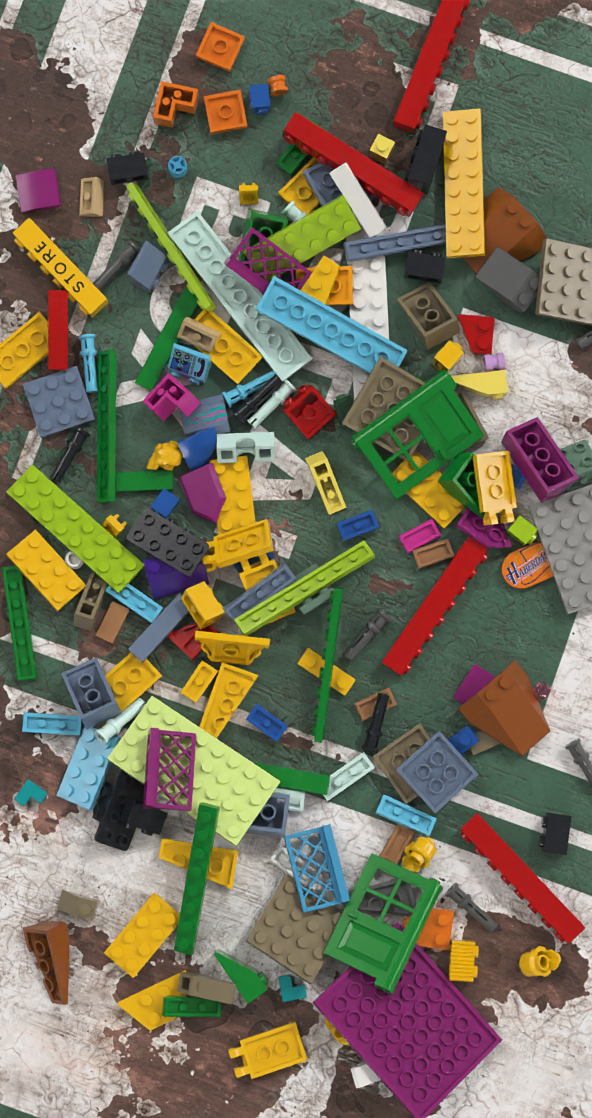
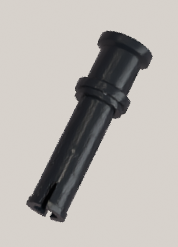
[232,374,283,424]
[50,426,91,483]
[361,693,390,753]

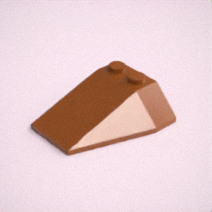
[461,187,547,274]
[458,660,550,756]

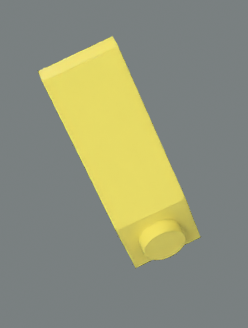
[451,370,508,400]
[305,451,347,515]

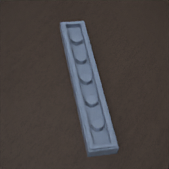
[343,224,446,262]

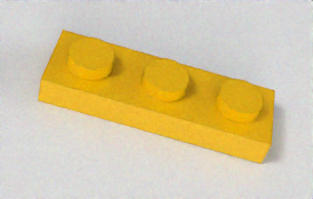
[297,648,356,696]

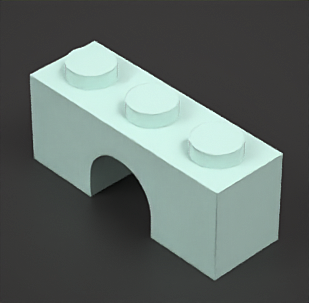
[217,432,275,463]

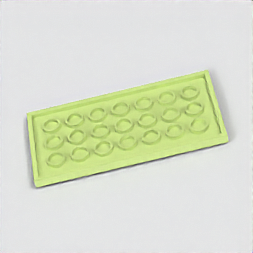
[107,696,280,847]

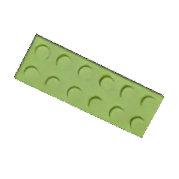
[243,195,361,282]

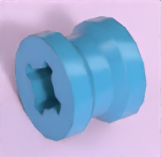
[168,156,187,178]

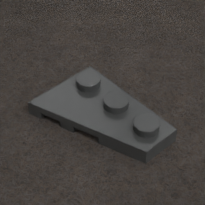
[352,879,416,914]

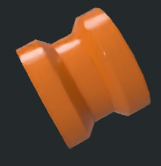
[267,75,288,96]

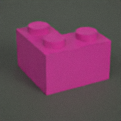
[143,373,200,421]

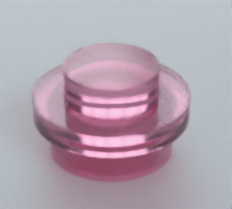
[534,682,551,700]

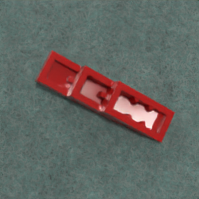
[47,290,68,370]

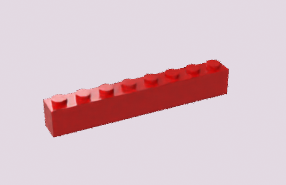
[393,0,470,134]
[282,112,424,217]
[381,536,488,676]
[459,813,586,944]

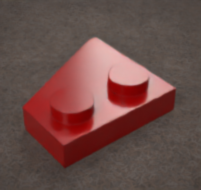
[458,314,495,355]
[167,623,220,660]

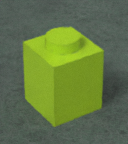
[506,515,538,546]

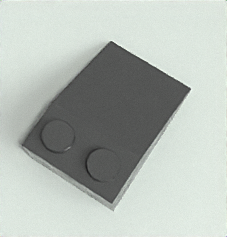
[475,247,539,313]

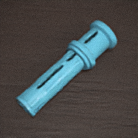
[78,334,98,393]
[222,370,277,408]

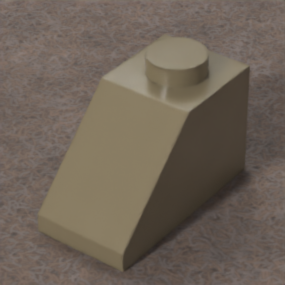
[57,890,100,921]

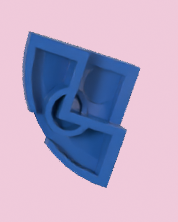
[178,425,217,472]

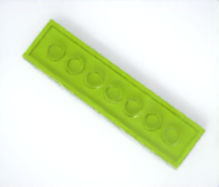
[6,464,145,594]

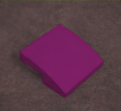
[16,169,61,213]
[452,664,495,704]

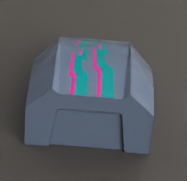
[180,394,231,437]

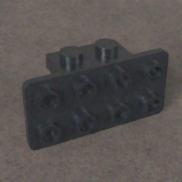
[126,508,209,577]
[92,769,144,851]

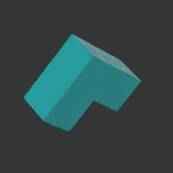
[14,779,49,806]
[278,974,307,1002]

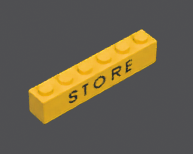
[13,218,109,318]

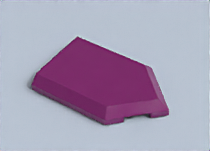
[179,463,226,523]
[456,508,512,548]

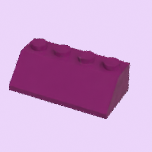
[501,417,579,503]

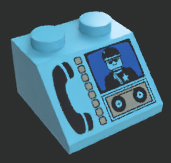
[168,343,212,385]

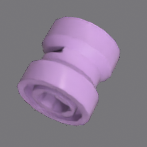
[483,352,505,372]

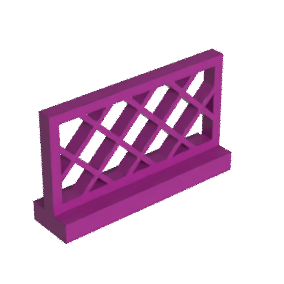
[224,227,312,294]
[143,727,196,811]

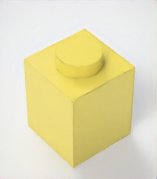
[369,134,395,165]

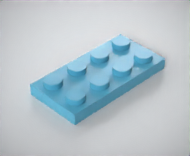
[56,726,121,810]

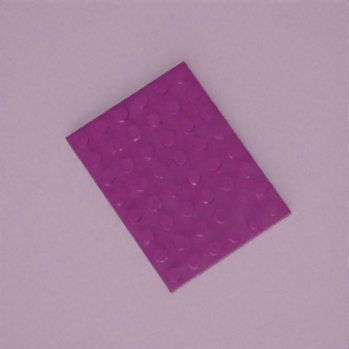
[312,922,502,1118]

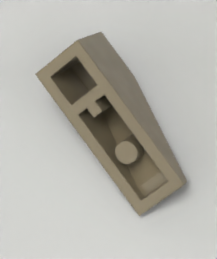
[73,570,108,631]

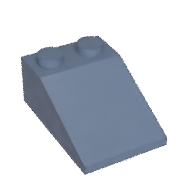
[61,657,122,730]

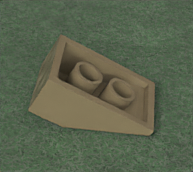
[397,281,460,350]

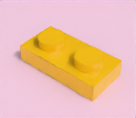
[181,660,218,703]

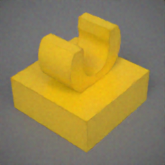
[239,183,259,205]
[102,514,127,539]

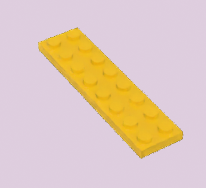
[443,108,485,258]

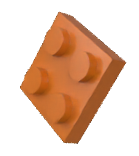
[196,22,245,72]
[204,89,248,134]

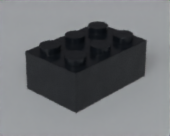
[404,124,447,195]

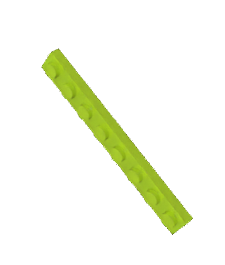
[126,182,217,312]
[234,541,375,636]

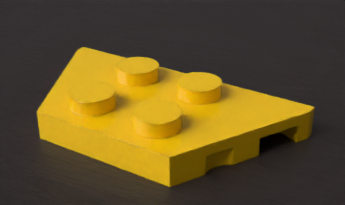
[195,631,270,665]
[117,970,187,1031]

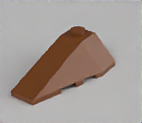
[23,921,70,1005]

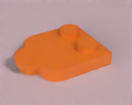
[403,908,454,950]

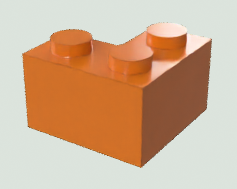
[153,81,199,128]

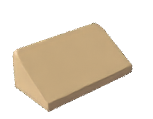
[79,177,104,217]
[177,317,221,353]

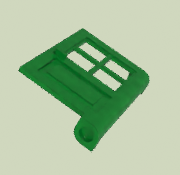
[350,368,484,500]
[323,853,442,996]

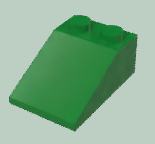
[239,208,288,271]
[438,452,485,519]
[214,949,268,1003]

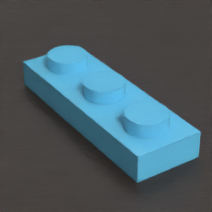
[105,584,164,624]
[22,712,82,736]
[375,795,437,837]

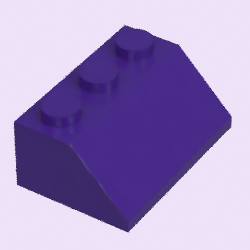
[143,557,210,599]

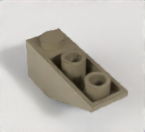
[177,972,236,1004]

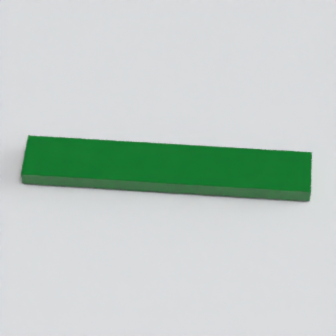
[135,283,198,391]
[2,566,37,682]

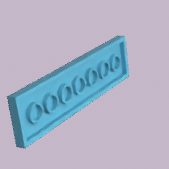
[255,276,408,374]

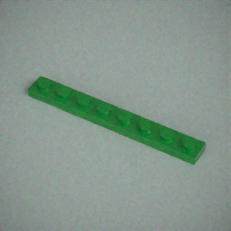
[97,350,116,503]
[312,587,344,743]
[173,802,220,955]

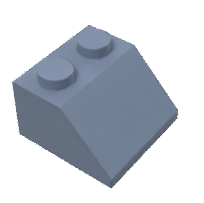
[127,241,169,293]
[246,793,290,838]

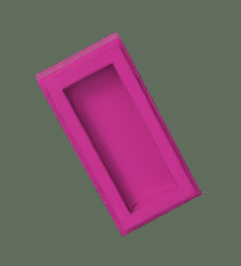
[398,519,441,553]

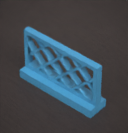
[284,824,350,913]

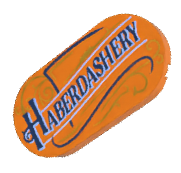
[501,541,553,589]

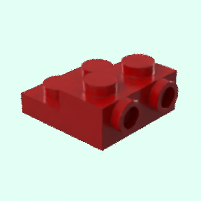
[281,384,336,439]

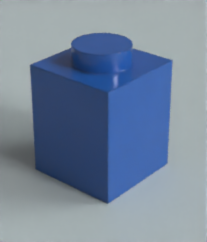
[249,84,271,115]
[150,488,180,519]

